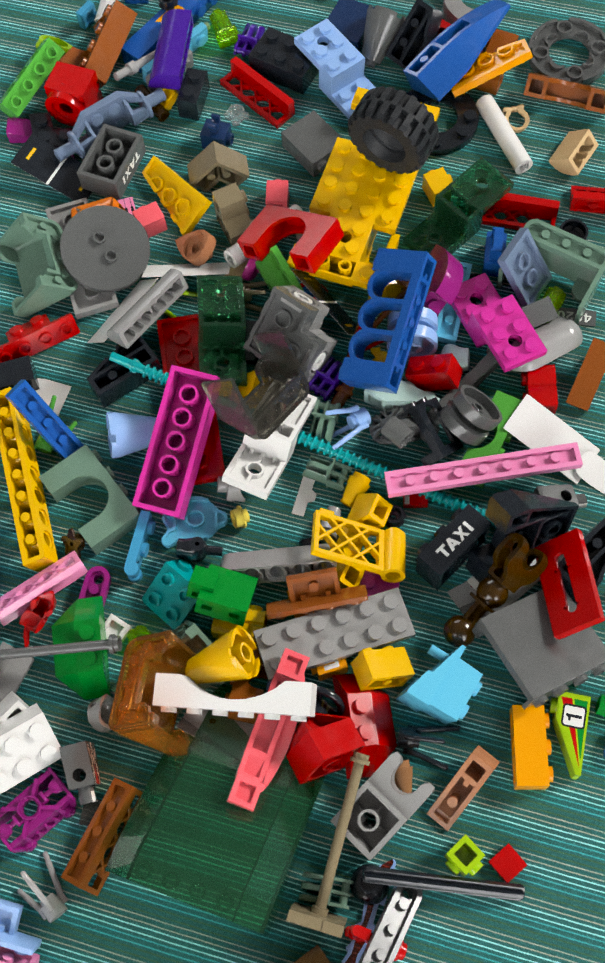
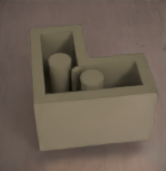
[187,141,250,192]
[211,182,254,246]

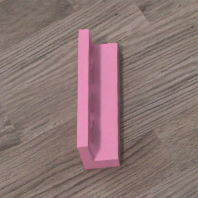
[0,550,88,627]

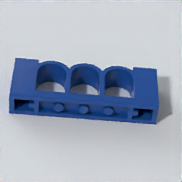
[338,248,437,394]

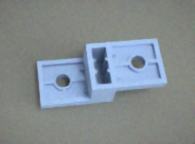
[294,19,376,119]

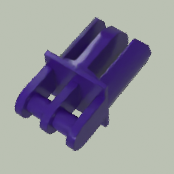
[233,23,265,57]
[306,356,342,401]

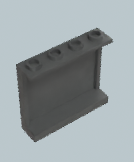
[472,589,605,709]

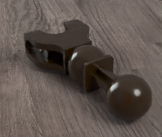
[443,533,548,647]

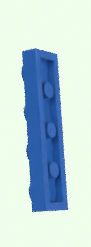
[5,379,84,460]

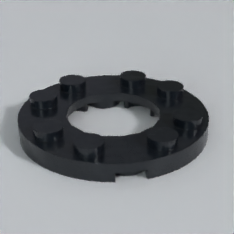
[406,89,479,156]

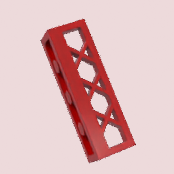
[220,56,295,129]
[569,185,605,214]
[466,187,560,230]

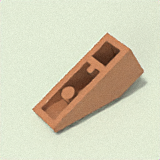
[427,745,500,831]

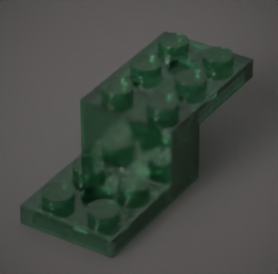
[403,157,514,254]
[196,276,247,386]

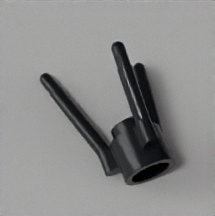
[397,725,461,770]

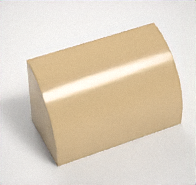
[549,129,598,175]

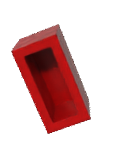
[405,353,463,391]

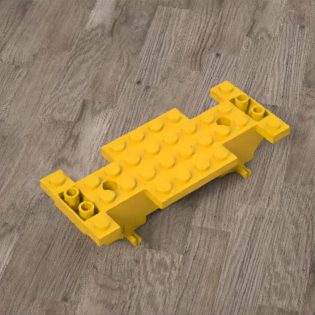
[287,87,440,289]

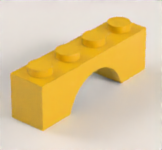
[336,493,393,589]

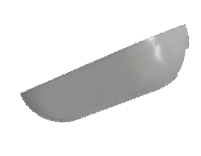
[511,317,583,372]

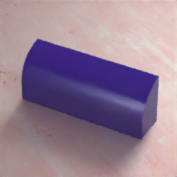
[148,9,194,90]

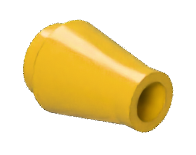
[340,471,371,508]

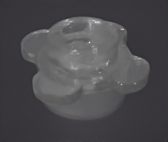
[224,104,249,126]

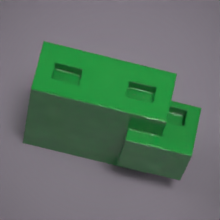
[186,564,258,626]

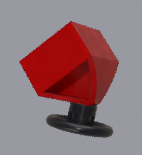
[286,686,365,784]

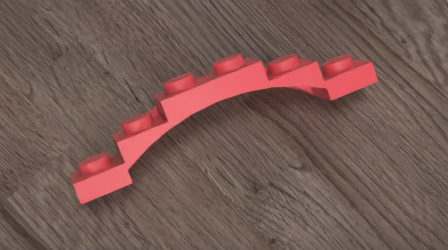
[226,648,310,812]

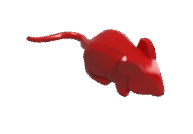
[19,590,57,647]

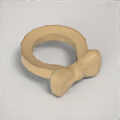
[502,104,530,133]

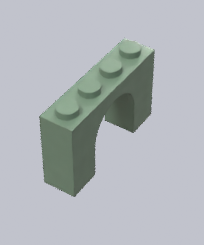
[39,445,142,556]

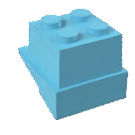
[396,644,483,725]

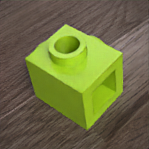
[444,834,485,877]

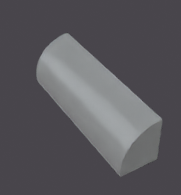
[107,269,189,349]

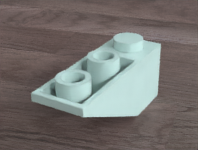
[364,380,440,411]

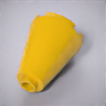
[185,628,260,684]

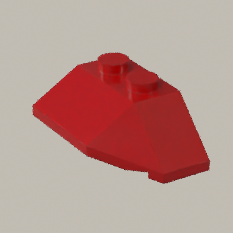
[332,674,397,780]

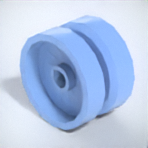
[387,307,438,359]

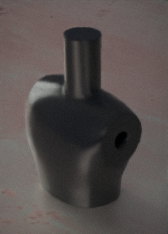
[176,537,223,562]

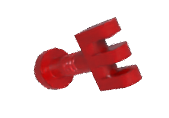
[344,925,407,961]

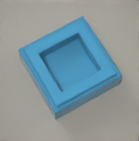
[76,0,97,30]

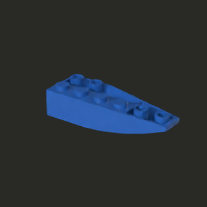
[403,0,511,101]

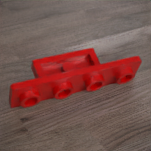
[0,313,80,363]

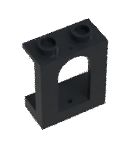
[397,397,464,466]

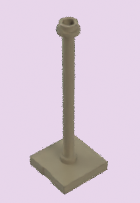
[286,751,370,938]

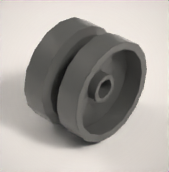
[440,385,503,446]

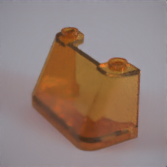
[108,630,196,756]

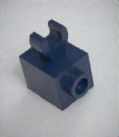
[200,113,234,149]

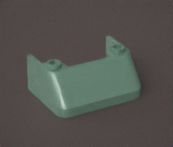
[496,219,605,324]

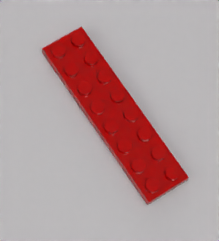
[156,313,225,485]

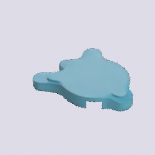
[161,496,228,549]

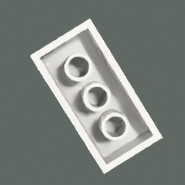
[0,703,61,794]

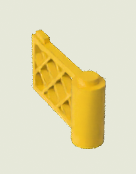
[311,508,406,583]

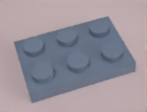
[497,228,552,307]

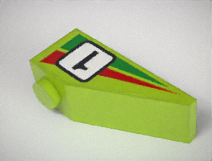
[549,692,591,780]

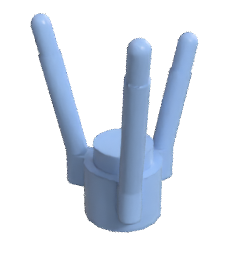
[324,405,371,450]

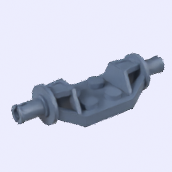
[53,87,167,162]

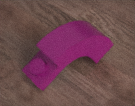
[423,245,463,316]

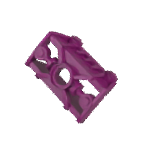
[0,767,77,853]

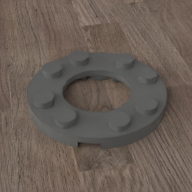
[528,17,605,85]

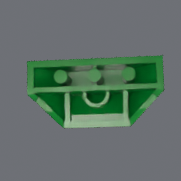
[52,596,111,700]

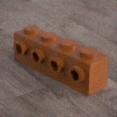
[79,0,138,89]

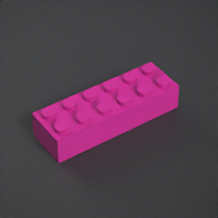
[132,365,223,520]

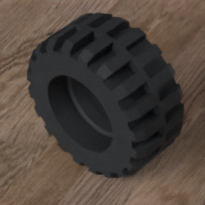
[348,86,439,174]

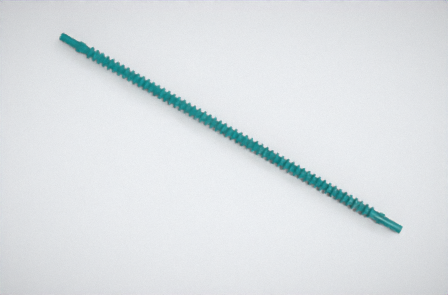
[109,352,496,529]

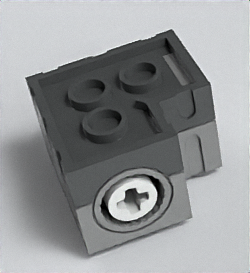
[243,285,338,385]

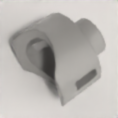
[217,476,246,502]
[87,694,127,732]

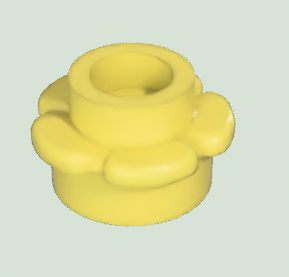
[230,505,250,529]

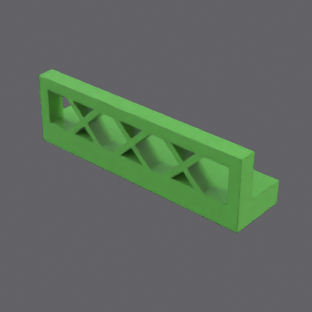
[255,245,323,328]

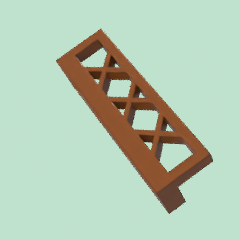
[61,777,150,896]

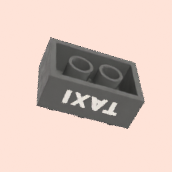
[77,124,146,200]

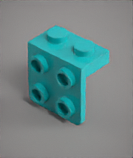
[142,559,197,629]

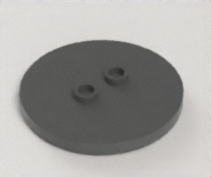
[60,205,150,293]

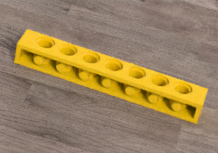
[0,387,58,573]

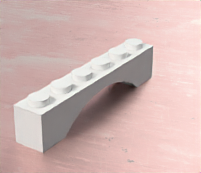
[152,673,317,722]

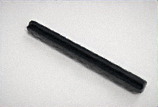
[362,866,525,901]

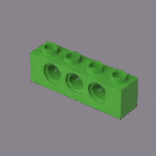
[0,37,65,118]

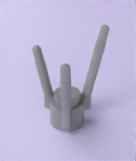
[17,851,68,923]

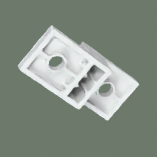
[222,380,317,500]

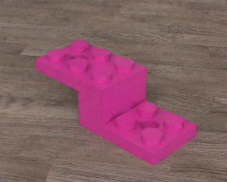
[451,273,548,373]

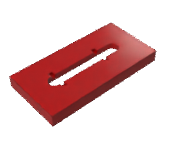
[535,528,605,640]

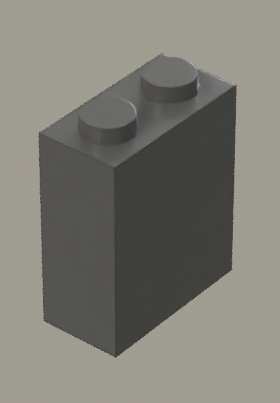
[281,110,342,177]

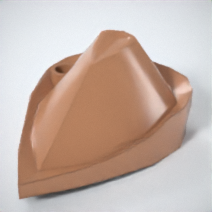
[175,230,216,266]

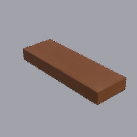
[566,338,605,412]

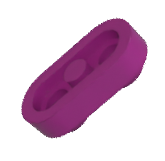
[79,566,111,607]

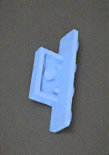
[0,898,42,956]

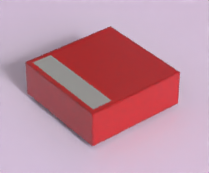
[403,493,428,508]

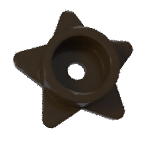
[61,528,85,558]

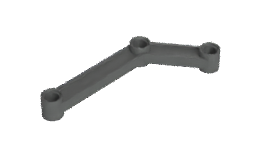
[381,347,499,449]

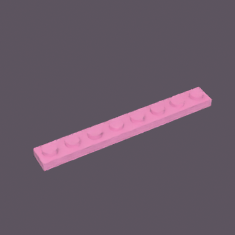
[384,442,583,498]

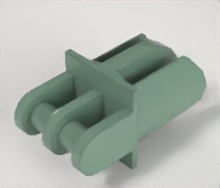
[309,399,341,444]
[302,454,352,491]
[298,871,354,910]

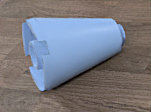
[106,412,157,459]

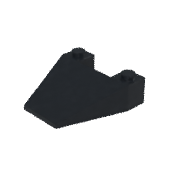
[465,489,579,582]

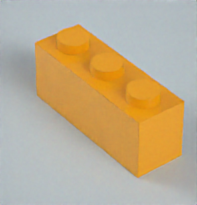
[509,705,554,790]

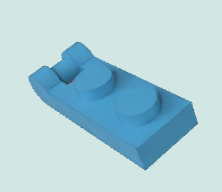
[124,510,156,583]

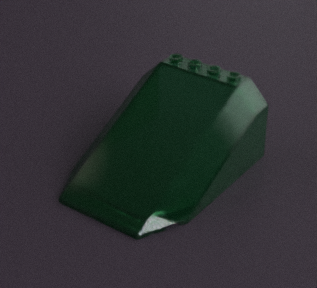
[105,684,325,935]

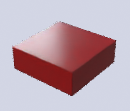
[488,843,527,883]

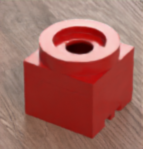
[44,61,103,126]

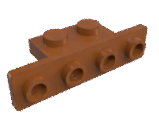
[266,567,368,620]

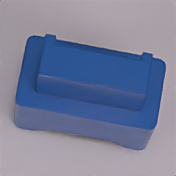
[482,227,507,277]

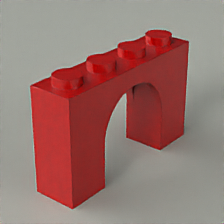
[237,204,344,274]

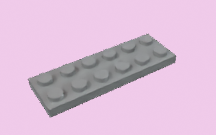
[45,197,120,319]
[253,587,416,682]

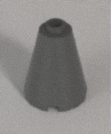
[361,4,406,68]

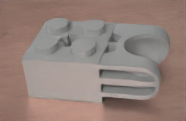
[331,752,435,861]

